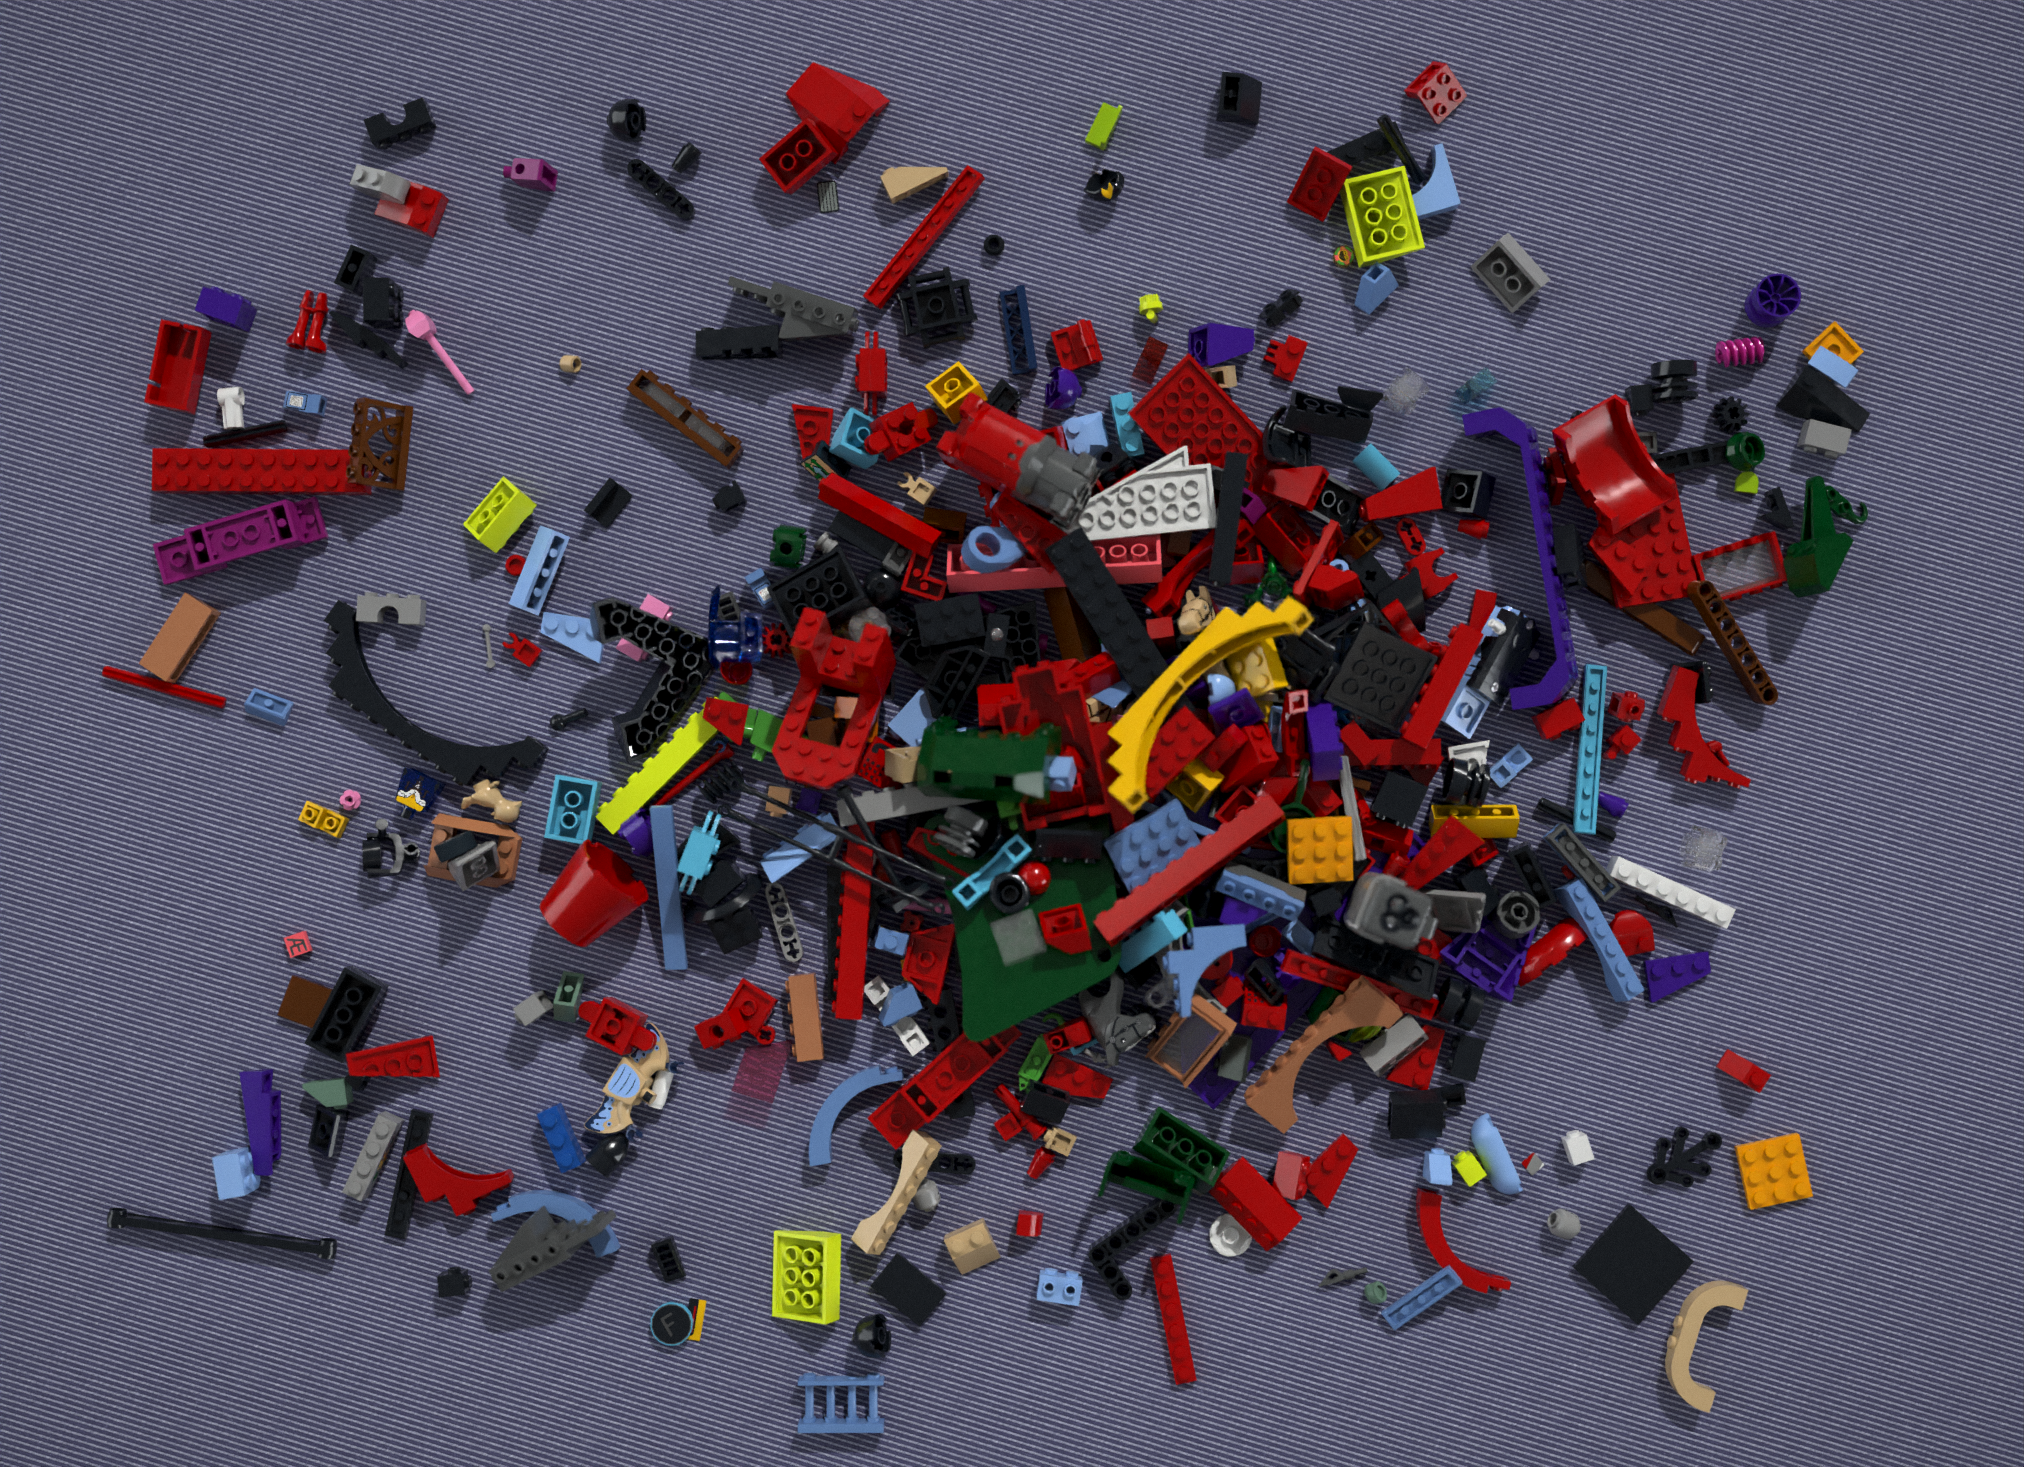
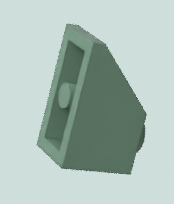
[553,971,584,1023]
[302,1077,354,1110]

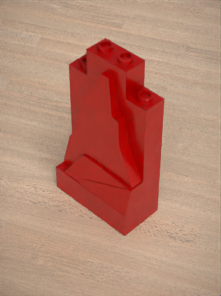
[996,660,1111,831]

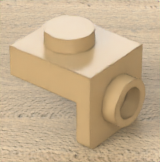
[1043,1126,1077,1157]

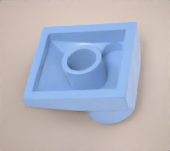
[1060,411,1110,456]

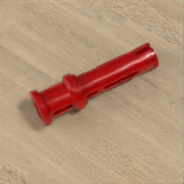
[993,1083,1047,1141]

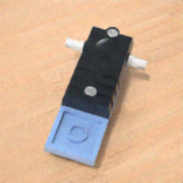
[1441,606,1541,739]

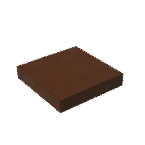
[277,975,333,1028]

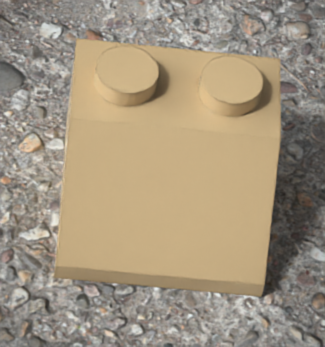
[944,1218,1001,1275]

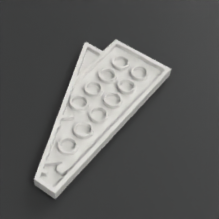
[1049,446,1216,541]

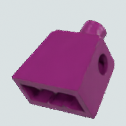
[503,158,558,192]

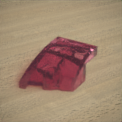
[732,1040,793,1103]

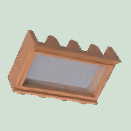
[1145,993,1237,1089]

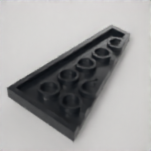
[827,865,886,1001]

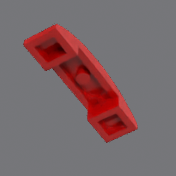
[1281,689,1310,777]

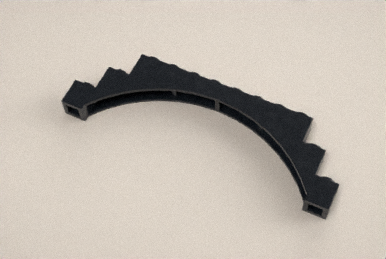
[324,600,549,786]

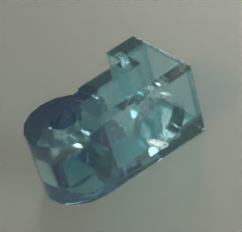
[1454,367,1498,405]

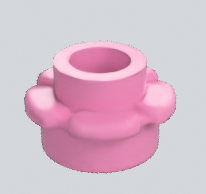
[340,790,361,811]

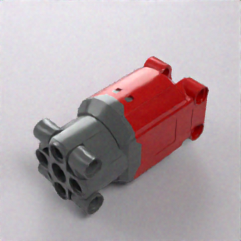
[936,392,1101,530]

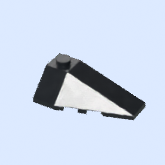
[1775,366,1870,432]

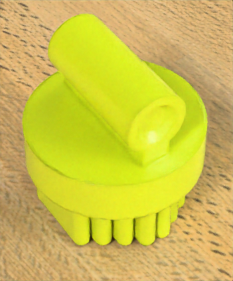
[1139,294,1163,323]

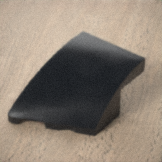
[1376,567,1426,633]

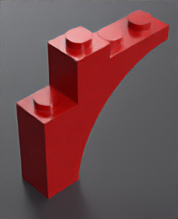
[403,1143,514,1217]

